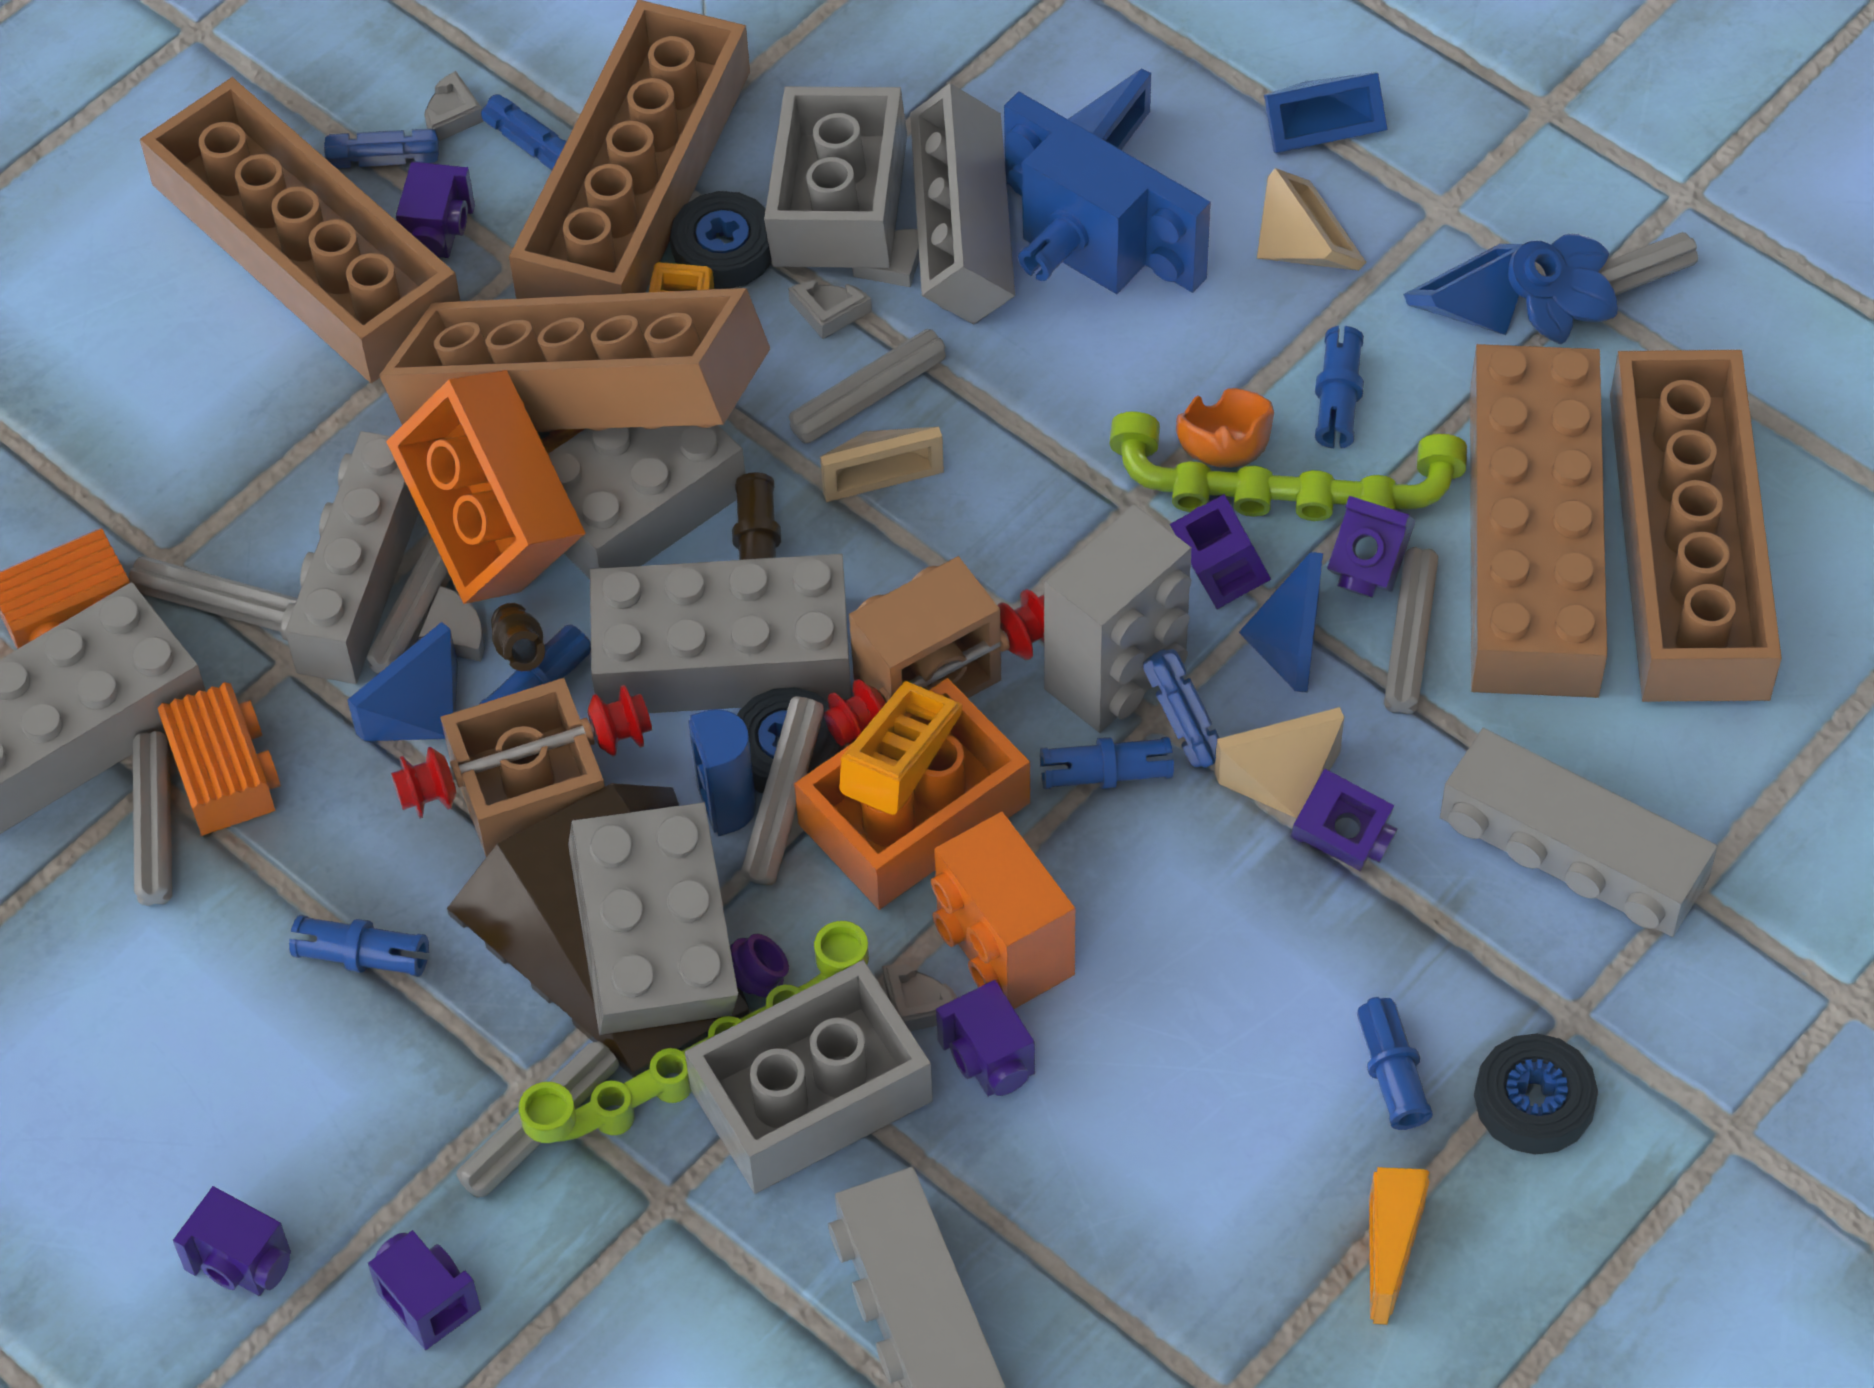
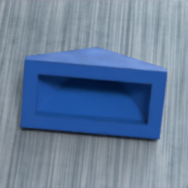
[1068,68,1151,150]
[1264,72,1388,153]
[1403,244,1523,335]
[1239,552,1323,693]
[347,622,458,741]

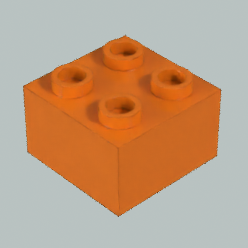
[931,811,1076,1009]

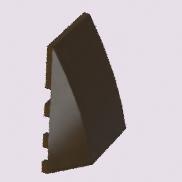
[447,783,749,1078]

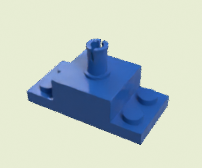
[1004,91,1211,295]

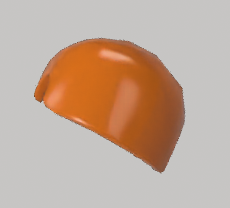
[1176,388,1274,468]

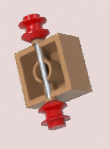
[824,556,1044,746]
[391,678,652,857]

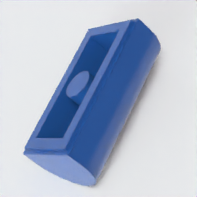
[688,709,756,837]

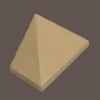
[1257,168,1366,271]
[820,427,944,502]
[1215,707,1344,818]

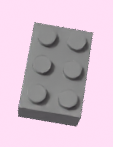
[764,86,907,268]
[548,425,745,579]
[1044,504,1192,733]
[568,802,738,1035]
[685,960,933,1194]

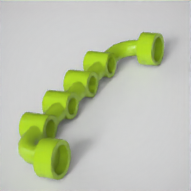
[1109,411,1467,521]
[518,921,869,1143]

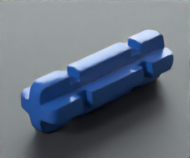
[481,94,567,170]
[324,128,439,169]
[1143,649,1220,768]

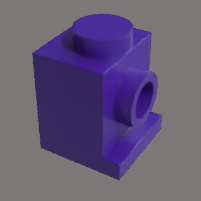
[396,162,475,258]
[1170,494,1272,609]
[1327,496,1416,598]
[1291,768,1398,872]
[936,980,1035,1097]
[172,1186,291,1296]
[368,1230,481,1351]

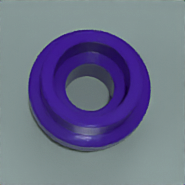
[730,933,789,998]

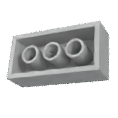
[590,554,851,713]
[0,582,206,834]

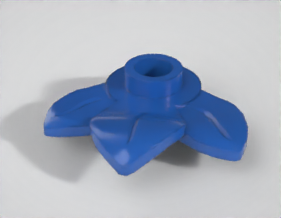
[1508,234,1618,344]

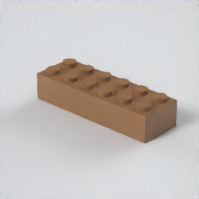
[509,0,750,299]
[140,77,461,384]
[379,288,771,432]
[1470,344,1607,698]
[1610,350,1782,702]

